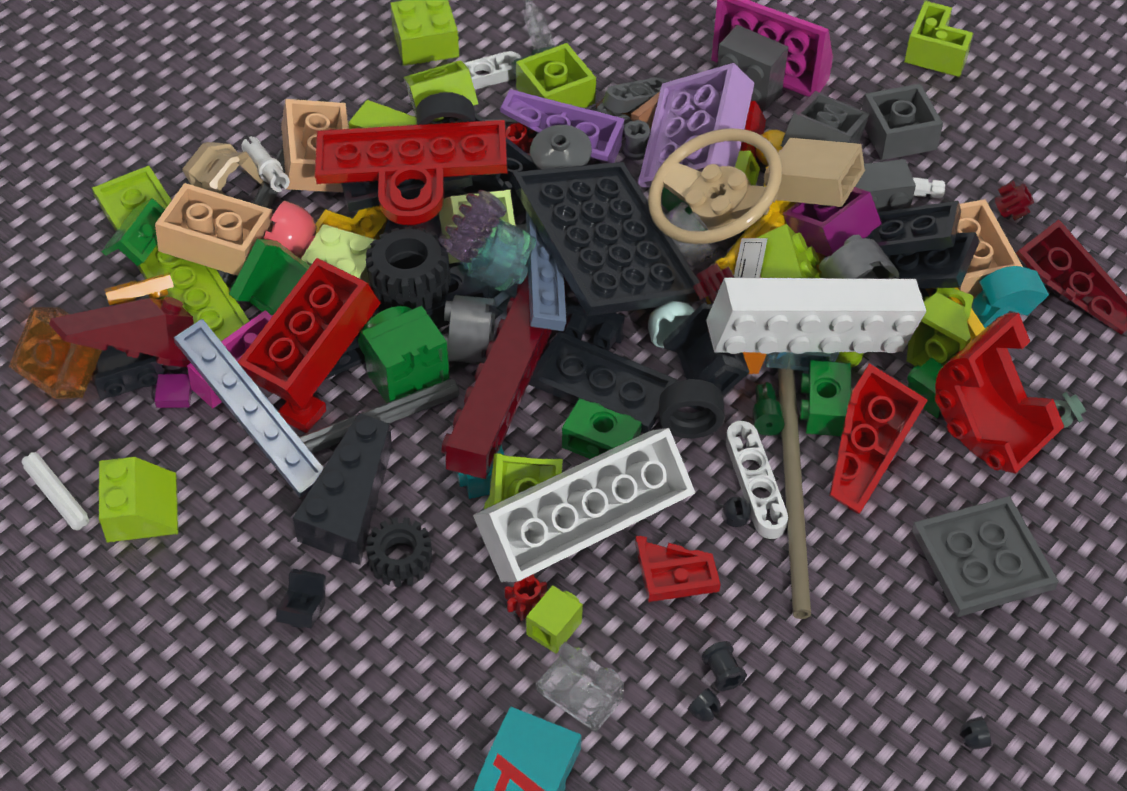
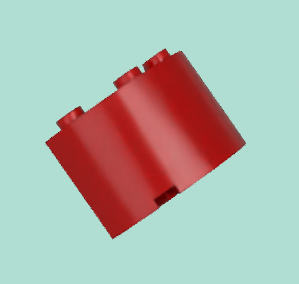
[935,312,1064,474]

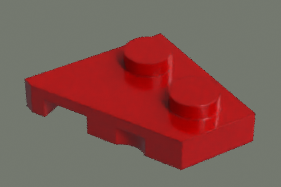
[635,536,721,602]

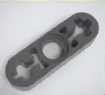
[603,78,669,113]

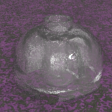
[665,202,719,267]

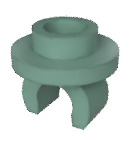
[1054,392,1086,428]

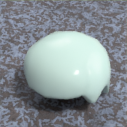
[648,301,695,348]

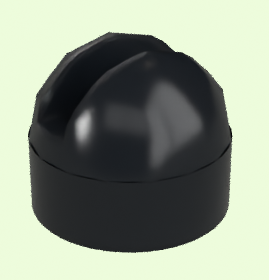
[722,496,751,527]
[687,688,721,722]
[960,716,992,749]

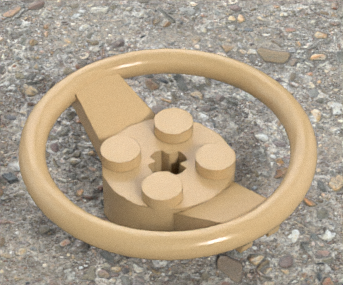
[648,128,782,244]

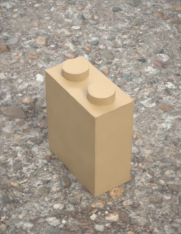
[764,138,865,207]

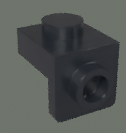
[276,569,326,629]

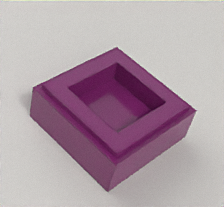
[154,374,192,408]

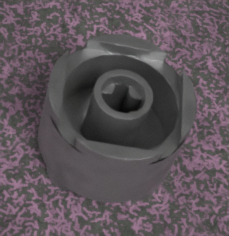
[819,235,899,279]
[443,295,495,364]

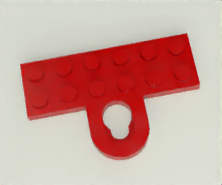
[315,120,507,225]

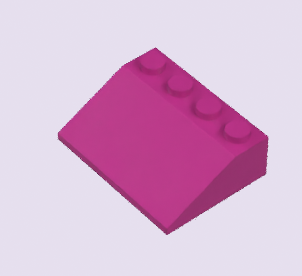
[711,0,833,97]

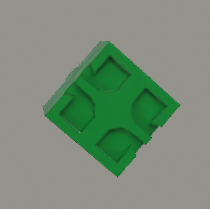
[358,306,449,403]

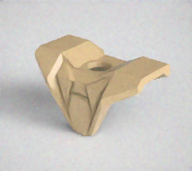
[183,142,263,195]

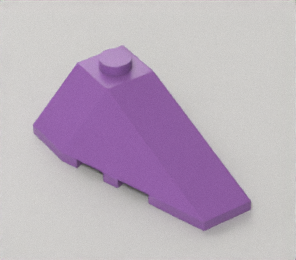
[500,89,625,163]

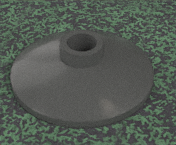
[530,125,592,170]

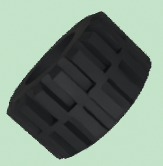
[366,227,451,310]

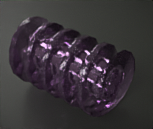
[438,190,507,263]

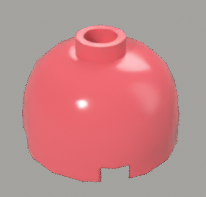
[264,201,316,259]

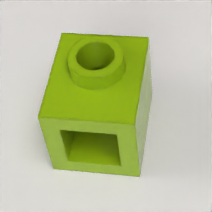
[526,585,583,654]

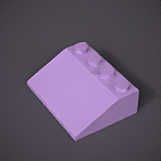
[638,63,754,188]

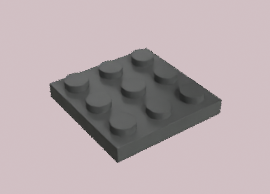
[912,496,1059,617]

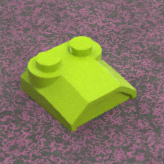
[484,453,563,510]

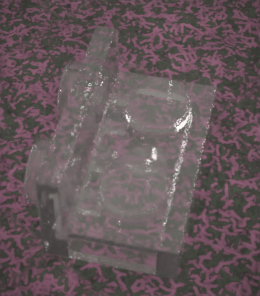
[536,642,624,732]

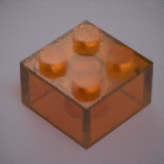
[9,307,102,399]

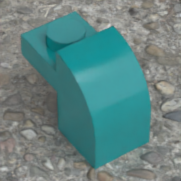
[971,266,1049,328]

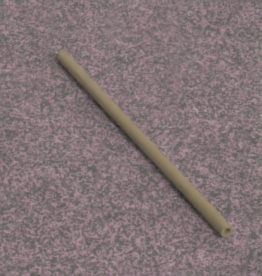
[777,352,811,619]

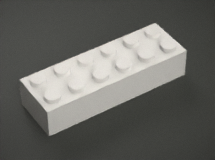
[706,278,926,354]
[473,428,695,582]

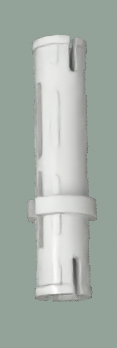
[241,137,290,192]

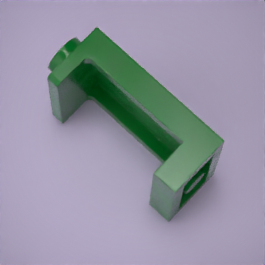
[229,238,310,316]

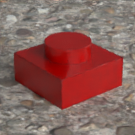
[278,396,327,433]

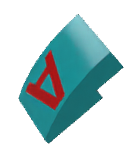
[473,706,582,791]

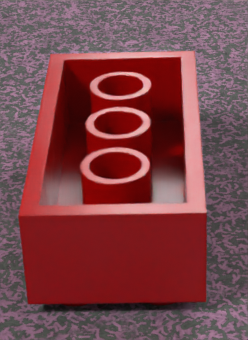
[238,258,381,409]

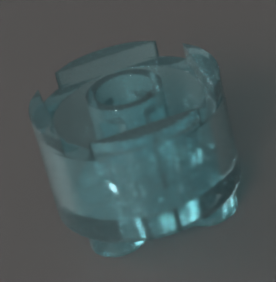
[463,216,536,291]

